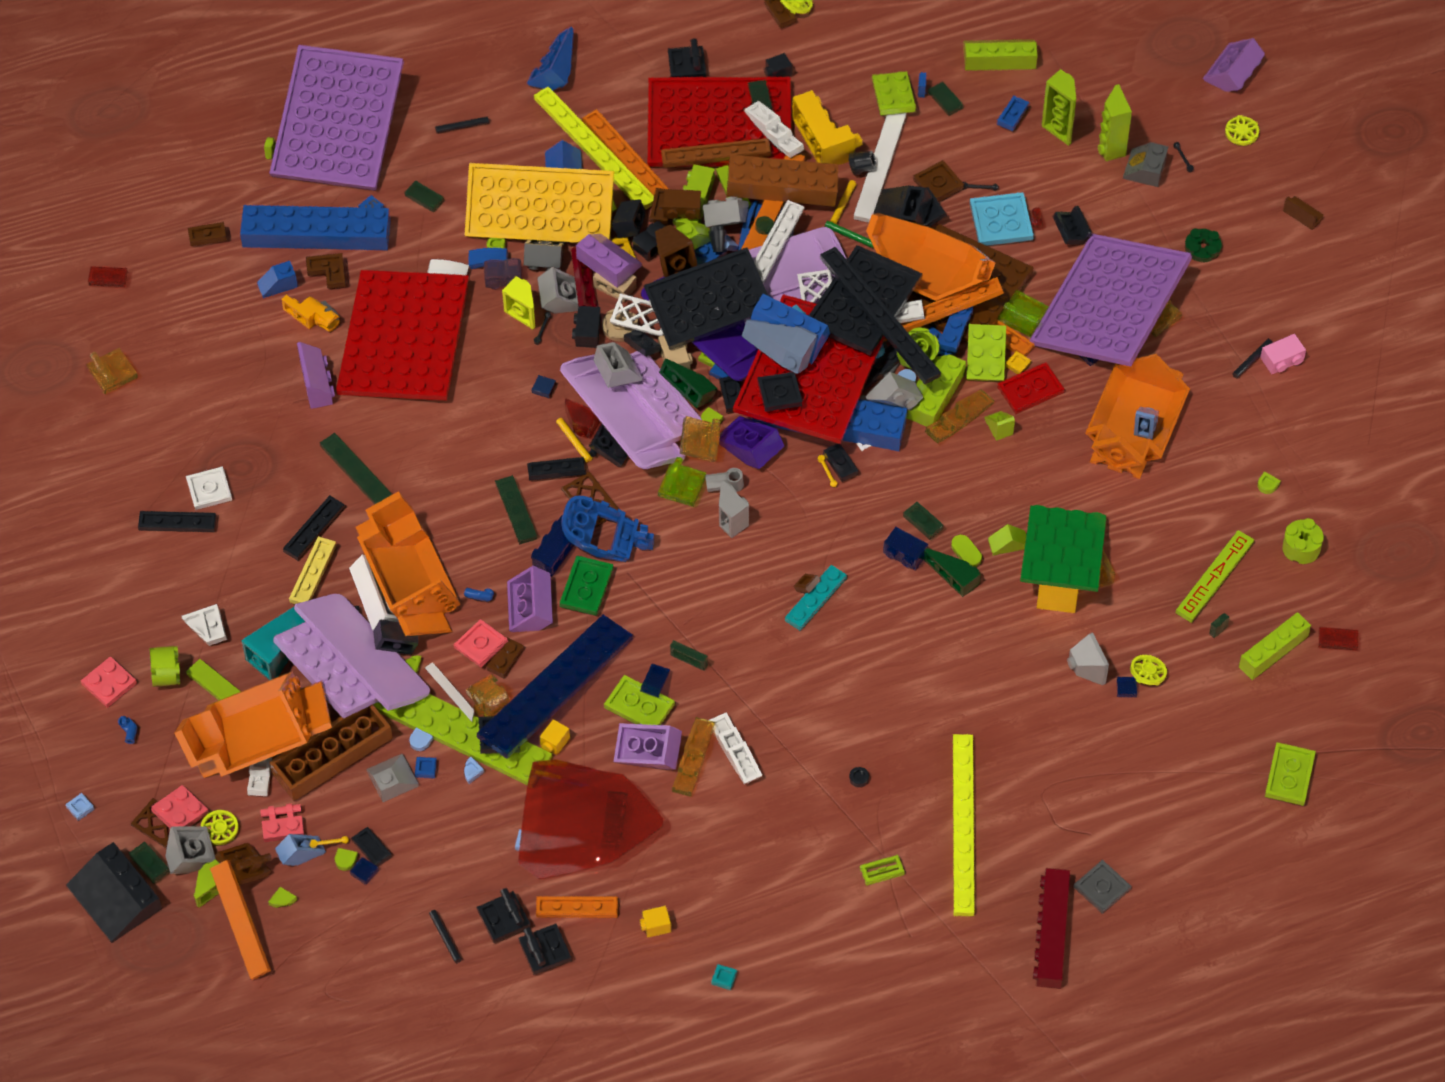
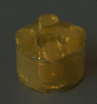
[466,674,511,717]

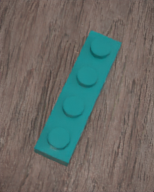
[785,565,847,631]

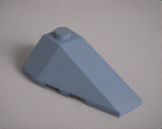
[742,319,818,374]

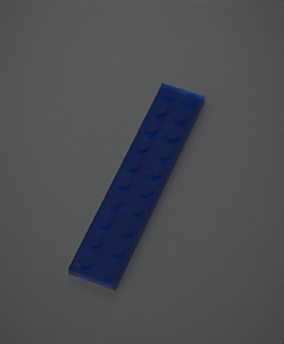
[477,614,633,759]

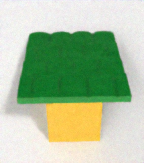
[1020,505,1106,613]

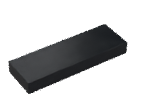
[527,457,586,481]

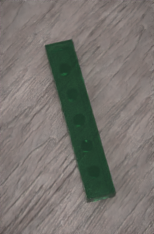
[320,433,393,505]

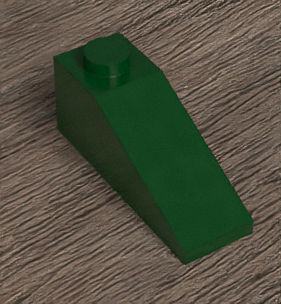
[659,359,717,408]
[924,548,981,597]

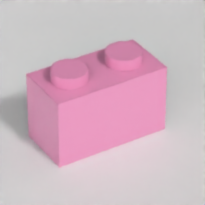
[1260,334,1306,374]

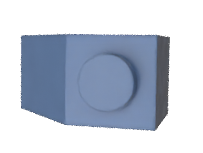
[1134,407,1159,439]
[275,834,326,865]

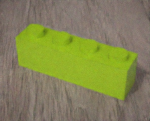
[673,165,715,228]
[1239,612,1311,680]

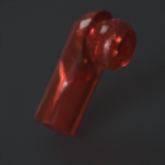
[1030,207,1043,228]

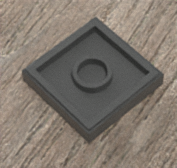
[1074,860,1131,914]

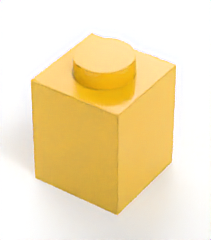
[540,719,570,755]
[639,906,671,938]

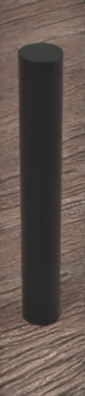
[435,116,489,133]
[1232,338,1273,378]
[429,910,462,963]

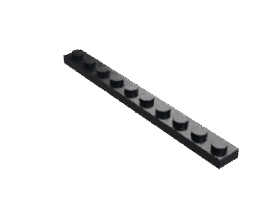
[820,246,941,385]

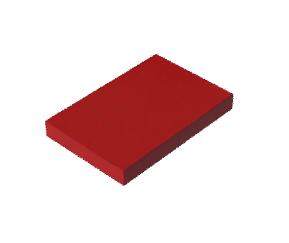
[997,362,1065,414]

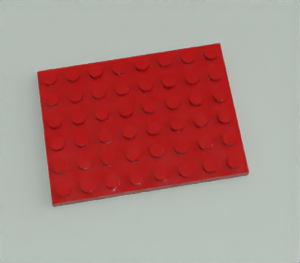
[647,77,791,167]
[336,270,470,401]
[733,294,885,444]

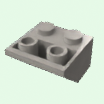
[703,197,749,227]
[593,342,643,388]
[719,481,749,538]

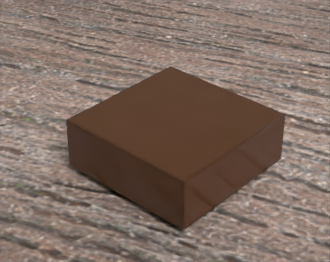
[794,573,821,593]

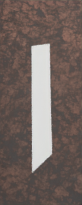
[425,662,474,722]

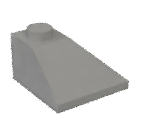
[1067,633,1109,685]
[366,754,419,802]
[166,826,215,874]

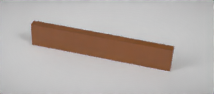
[661,138,771,168]

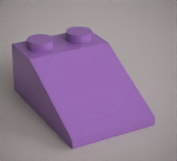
[613,723,682,770]

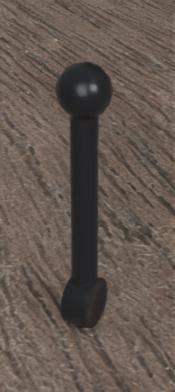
[1173,142,1194,173]
[962,182,999,191]
[534,312,552,345]

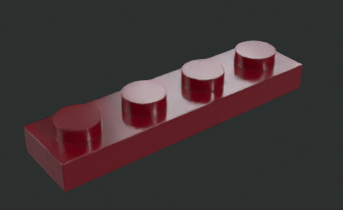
[571,246,597,307]

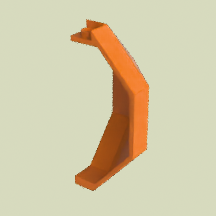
[866,213,995,301]

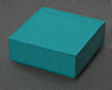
[711,964,737,990]

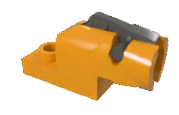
[281,294,340,332]

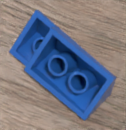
[545,140,582,169]

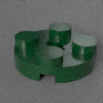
[1185,228,1222,262]

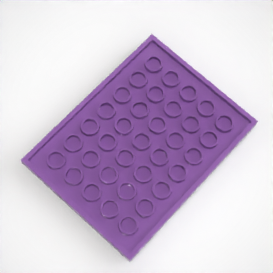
[270,45,404,190]
[1030,234,1192,367]

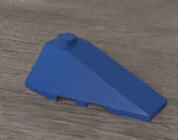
[527,27,574,91]

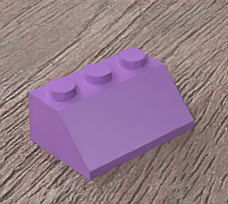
[1203,38,1265,92]
[576,234,642,288]
[297,342,335,409]
[507,566,553,632]

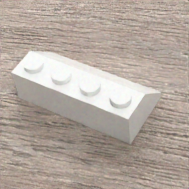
[349,554,399,630]

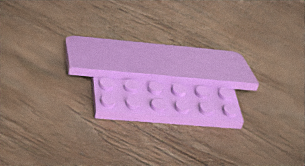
[744,227,847,324]
[560,351,706,469]
[273,594,430,718]

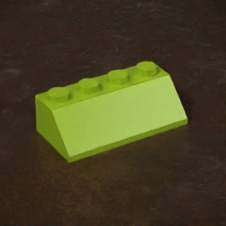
[963,39,1037,71]
[1042,69,1076,146]
[1098,84,1132,161]
[907,354,966,429]

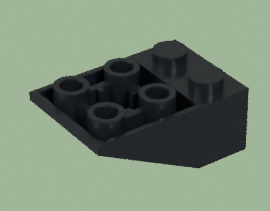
[874,185,932,225]

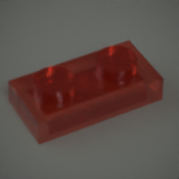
[88,266,128,287]
[1318,627,1358,651]

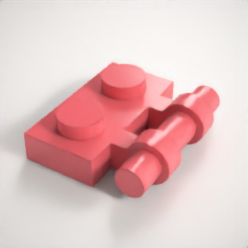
[260,803,304,843]

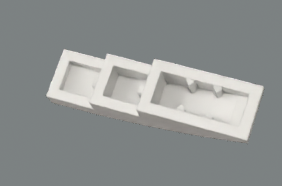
[744,101,804,158]
[708,712,762,784]

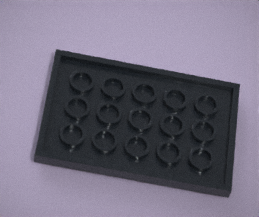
[809,245,923,356]
[644,247,768,350]

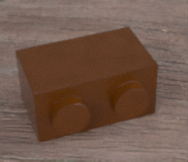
[663,189,701,220]

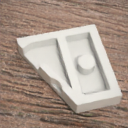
[182,604,227,646]

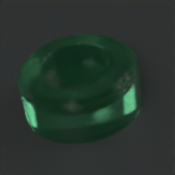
[755,216,774,235]

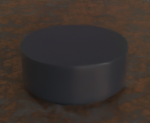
[849,767,869,788]

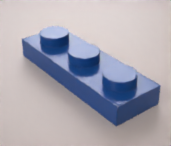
[939,306,973,353]

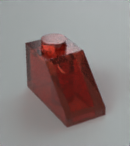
[564,398,600,439]

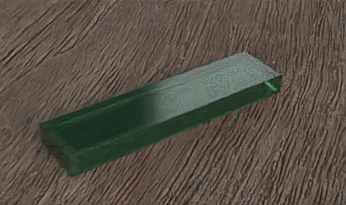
[495,475,537,545]

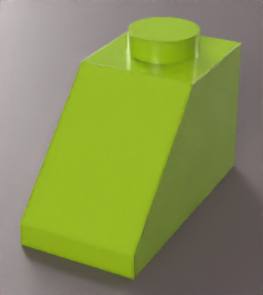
[676,221,710,249]
[194,859,219,908]

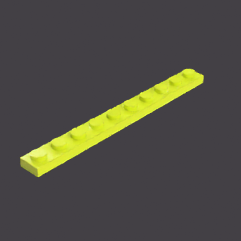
[534,87,654,210]
[953,734,974,916]

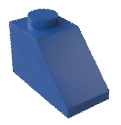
[257,261,298,298]

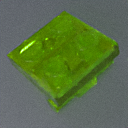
[999,289,1049,337]
[658,457,706,507]

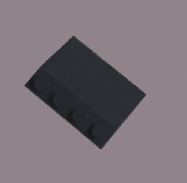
[66,842,162,943]

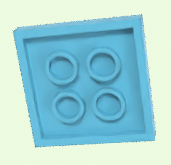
[970,192,1033,246]

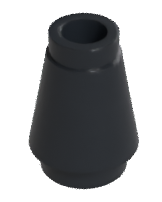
[708,225,726,252]

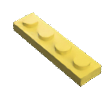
[289,537,337,604]

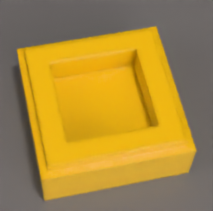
[1005,351,1031,374]

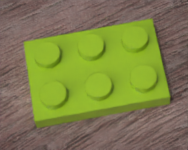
[872,72,916,115]
[966,324,1006,382]
[604,675,675,725]
[1265,742,1316,806]

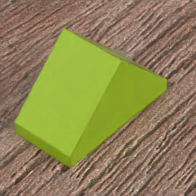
[984,411,1015,441]
[988,524,1026,556]

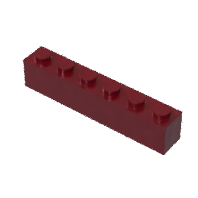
[1033,868,1070,989]

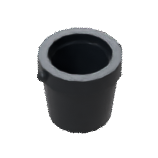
[849,151,876,176]

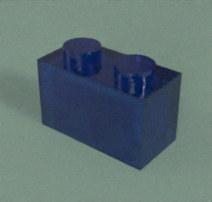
[883,527,928,571]

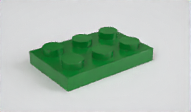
[559,555,614,616]

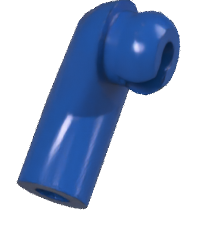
[464,588,494,602]
[118,716,137,744]

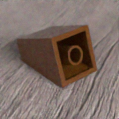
[655,224,697,278]

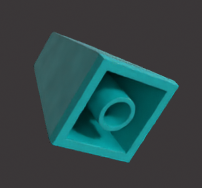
[242,606,305,680]

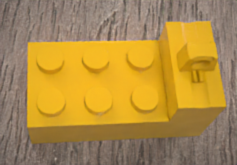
[792,90,862,166]

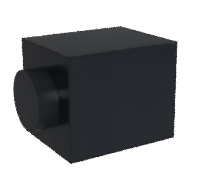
[764,53,792,77]

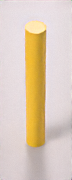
[830,180,856,224]
[556,418,592,463]

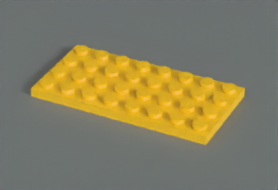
[465,163,614,243]

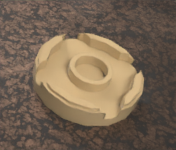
[602,308,638,342]

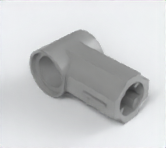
[705,468,744,492]

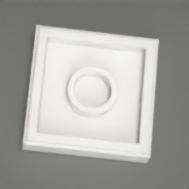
[186,467,232,510]

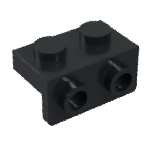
[1052,206,1091,245]

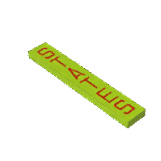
[1176,530,1254,623]

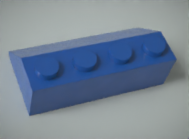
[751,294,830,364]

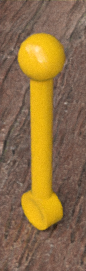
[818,455,838,487]
[309,836,349,848]

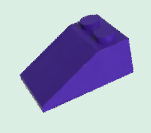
[714,416,784,469]

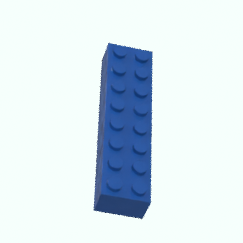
[240,205,391,250]
[752,399,907,451]

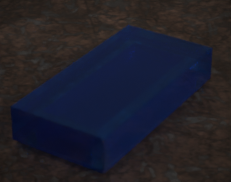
[640,664,670,698]

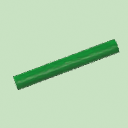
[825,221,874,248]

